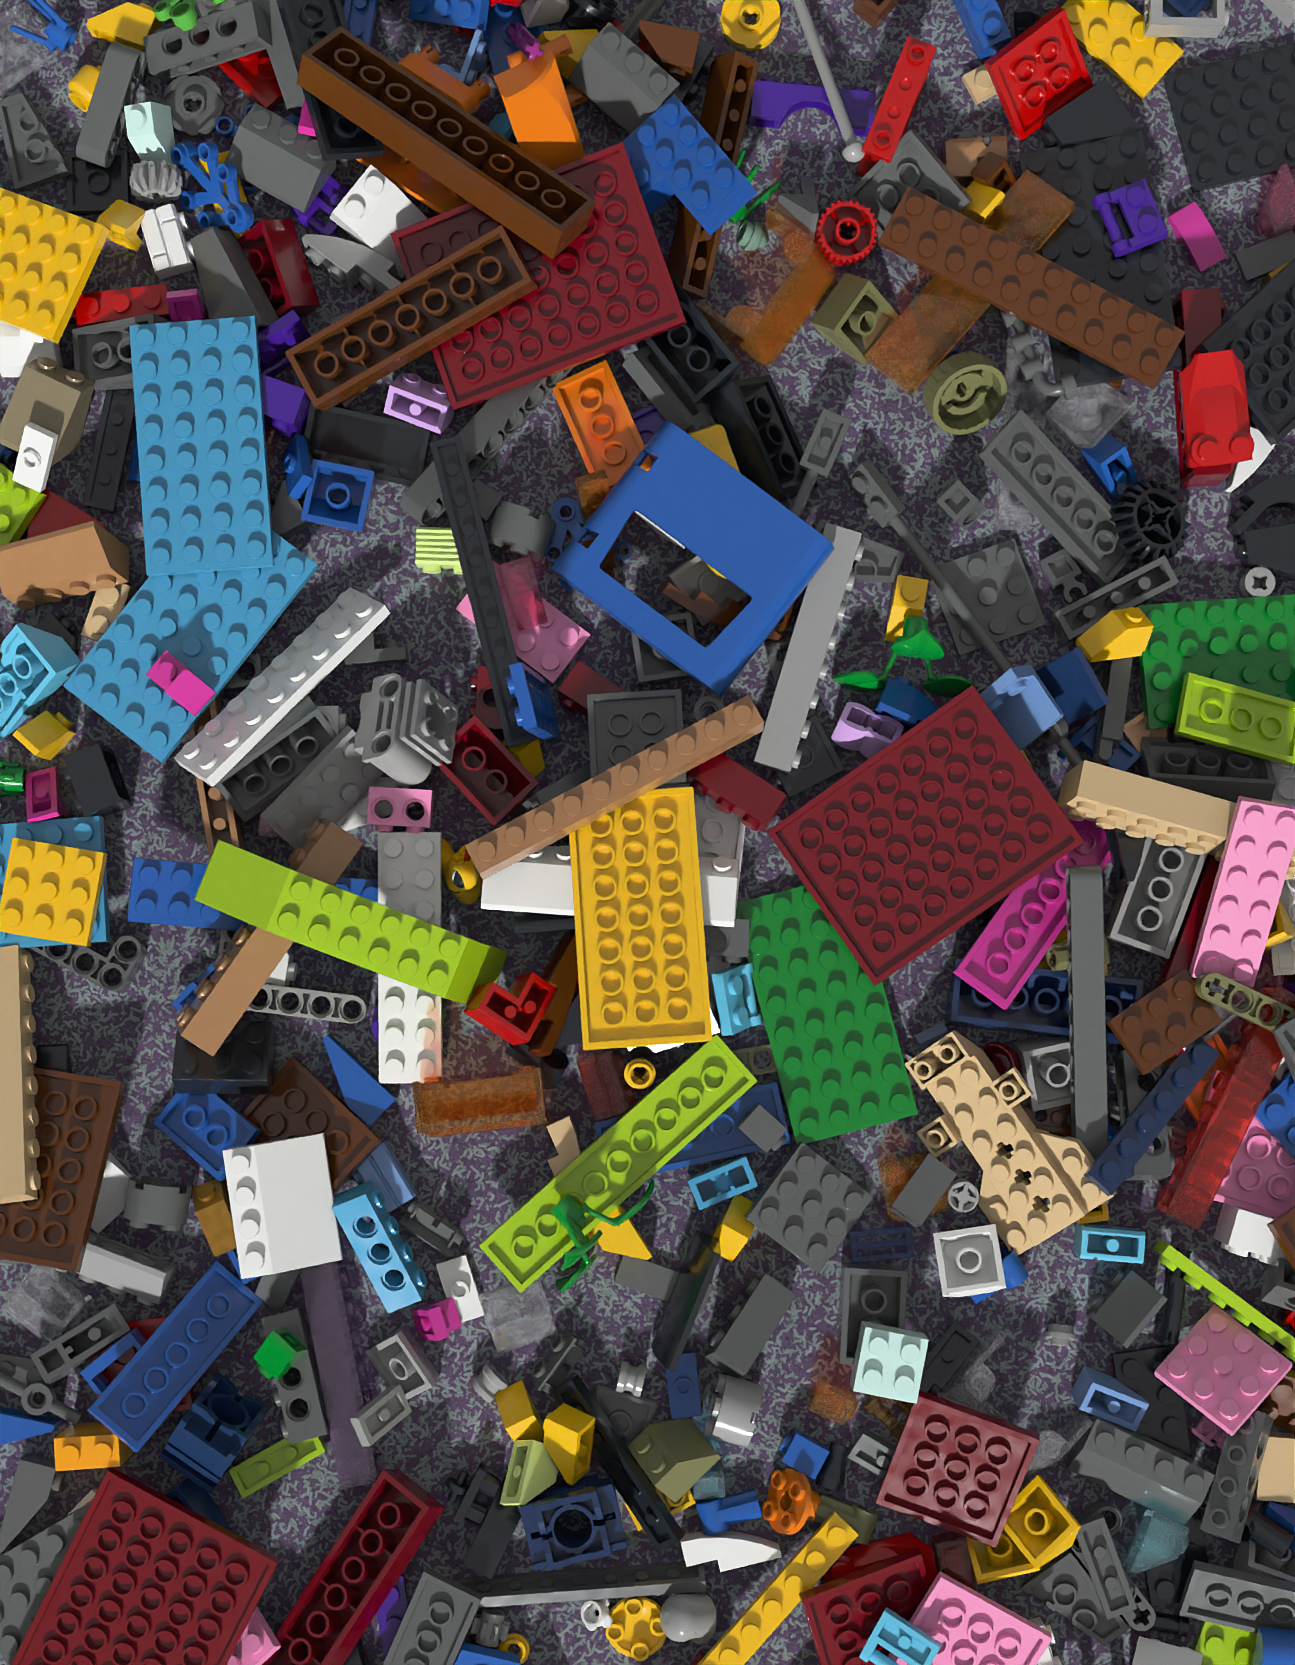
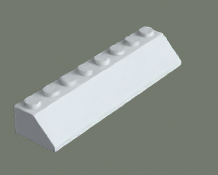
[481,846,739,927]

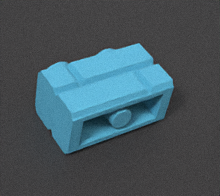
[1073,1223,1146,1264]

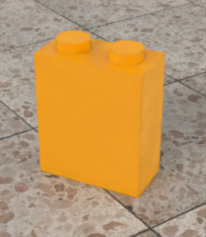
[54,1422,134,1471]

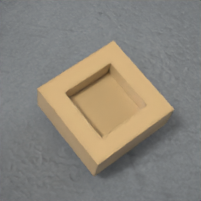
[962,64,997,105]

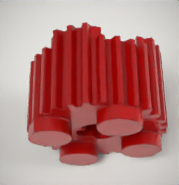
[814,200,878,267]

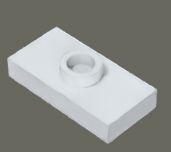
[12,422,58,493]
[436,1254,485,1323]

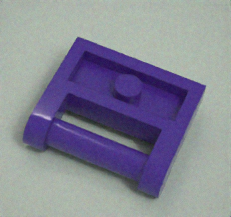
[1092,178,1168,257]
[258,310,311,378]

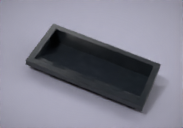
[304,401,433,486]
[651,1230,721,1372]

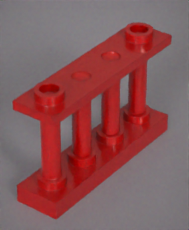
[855,36,937,177]

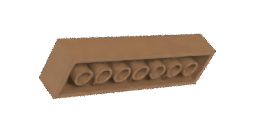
[175,818,363,1056]

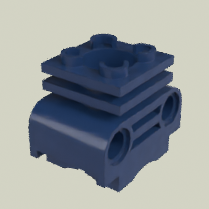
[158,1372,270,1493]
[518,1473,628,1571]

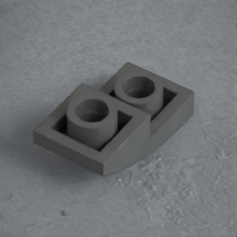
[255,1268,301,1313]

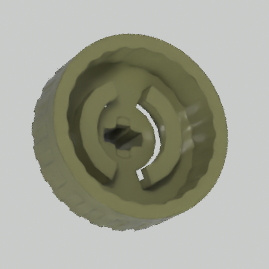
[923,352,1007,435]

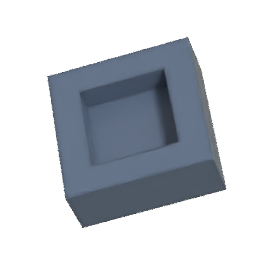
[915,1023,949,1052]

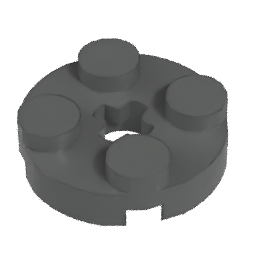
[163,74,226,138]

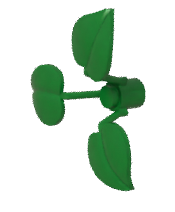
[831,616,977,697]
[550,1178,655,1293]

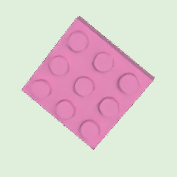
[1155,1304,1292,1436]

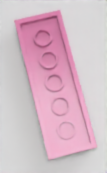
[1189,796,1295,987]

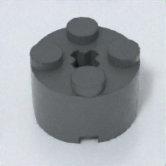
[486,501,557,565]
[123,1176,192,1232]

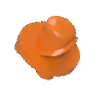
[762,1468,821,1535]

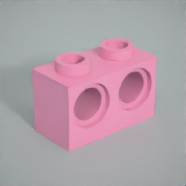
[367,786,434,833]

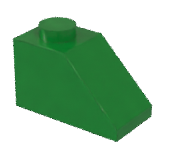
[253,1327,308,1380]

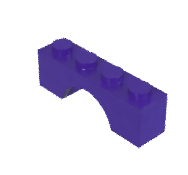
[749,78,876,137]

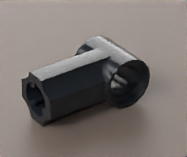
[505,1039,569,1090]

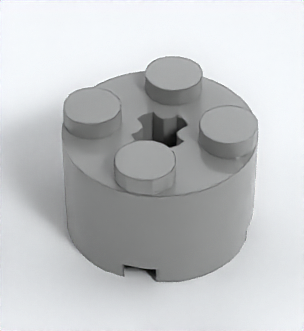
[703,1373,763,1447]

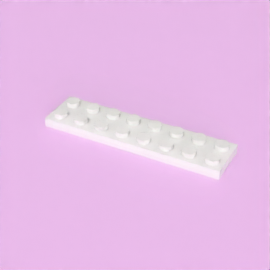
[174,587,390,787]
[378,832,443,1083]

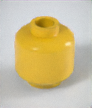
[68,64,102,112]

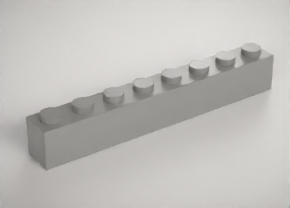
[753,522,865,774]

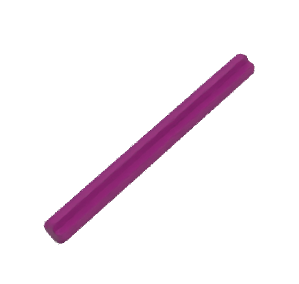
[507,21,544,61]

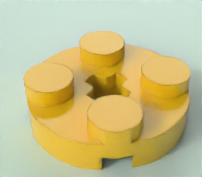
[720,0,781,52]

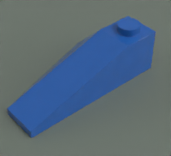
[873,675,939,730]

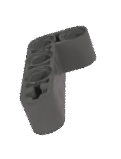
[76,41,149,168]
[30,935,147,991]
[1071,1500,1156,1631]

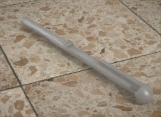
[792,0,865,162]

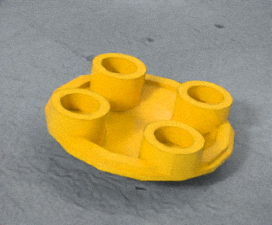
[606,1596,667,1661]

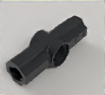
[1201,1481,1295,1559]

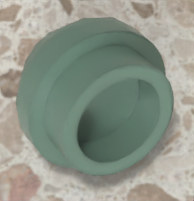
[735,220,768,252]

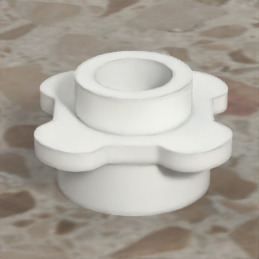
[581,1599,613,1631]

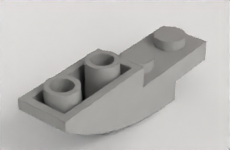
[302,234,401,295]

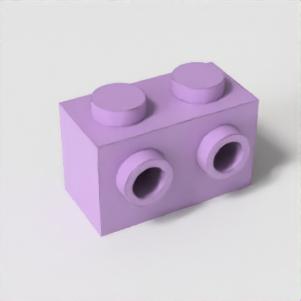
[383,372,455,434]

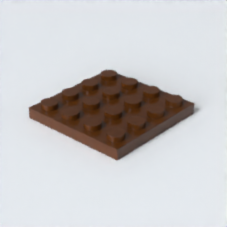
[242,1056,383,1196]

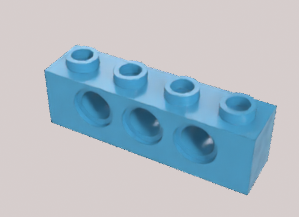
[332,1180,427,1313]

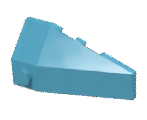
[0,622,82,742]

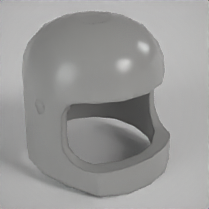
[660,1593,716,1644]

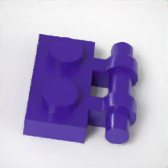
[290,176,349,238]

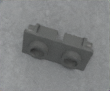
[398,1200,466,1258]
[530,1327,587,1394]

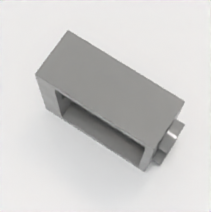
[1144,0,1229,38]

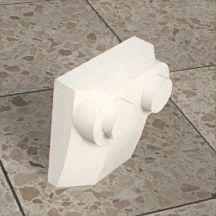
[0,321,63,377]
[933,1224,1006,1297]

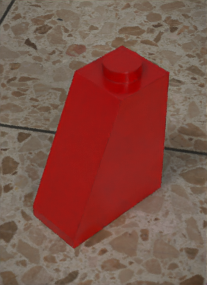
[27,488,114,539]

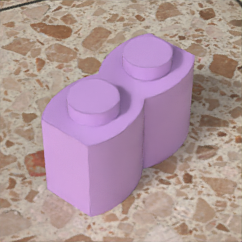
[831,702,904,759]

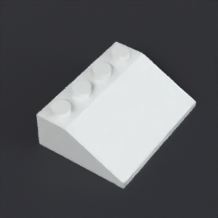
[222,1133,343,1279]

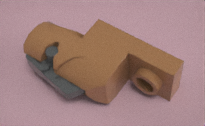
[942,130,1007,185]

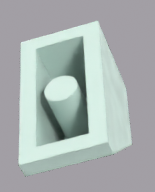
[124,101,178,168]

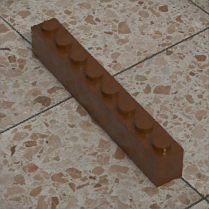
[667,50,759,301]

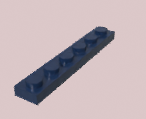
[1084,1037,1220,1196]

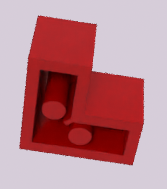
[463,972,557,1045]

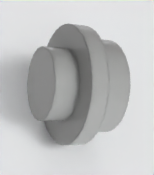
[1044,1324,1076,1346]

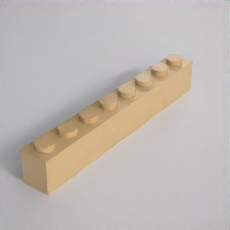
[0,945,41,1204]

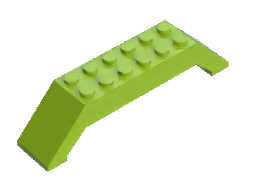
[194,839,509,1005]

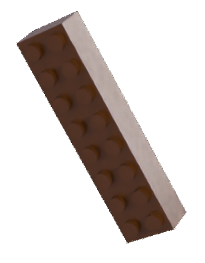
[285,225,538,412]

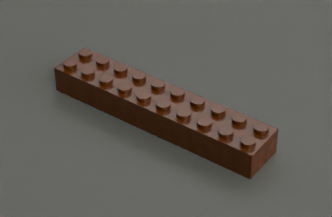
[296,26,596,259]

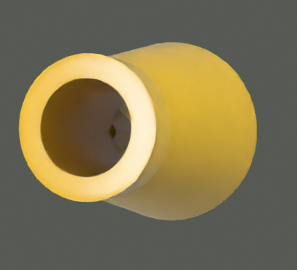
[624,1057,656,1089]

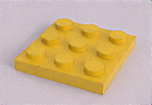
[0,838,108,947]

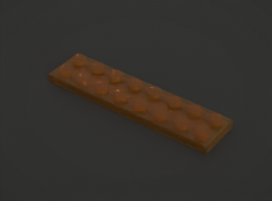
[864,170,1075,395]

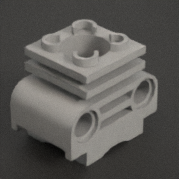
[353,673,459,788]

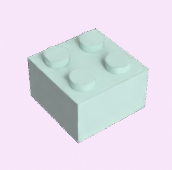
[850,1321,929,1404]

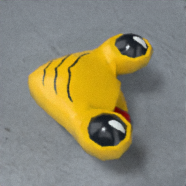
[442,838,483,905]

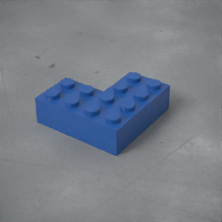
[622,94,757,236]

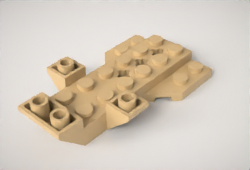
[905,1030,1117,1256]

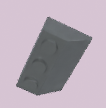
[568,22,680,135]
[225,103,336,213]

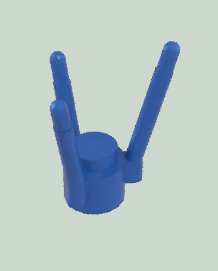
[10,0,78,52]

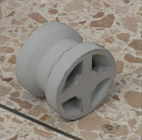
[1239,567,1275,598]
[945,1179,979,1213]
[615,1360,647,1397]
[469,1362,509,1403]

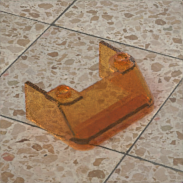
[696,207,836,366]
[412,1066,550,1138]

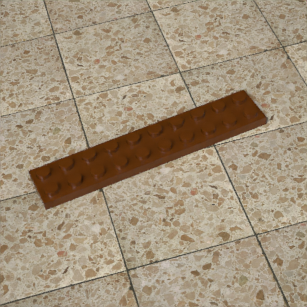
[878,186,1185,390]

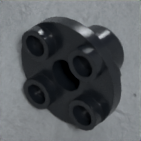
[563,0,618,30]

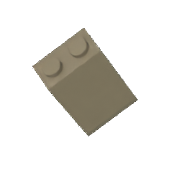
[0,357,95,466]

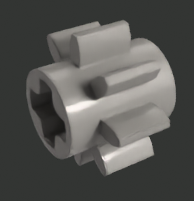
[470,1607,510,1647]

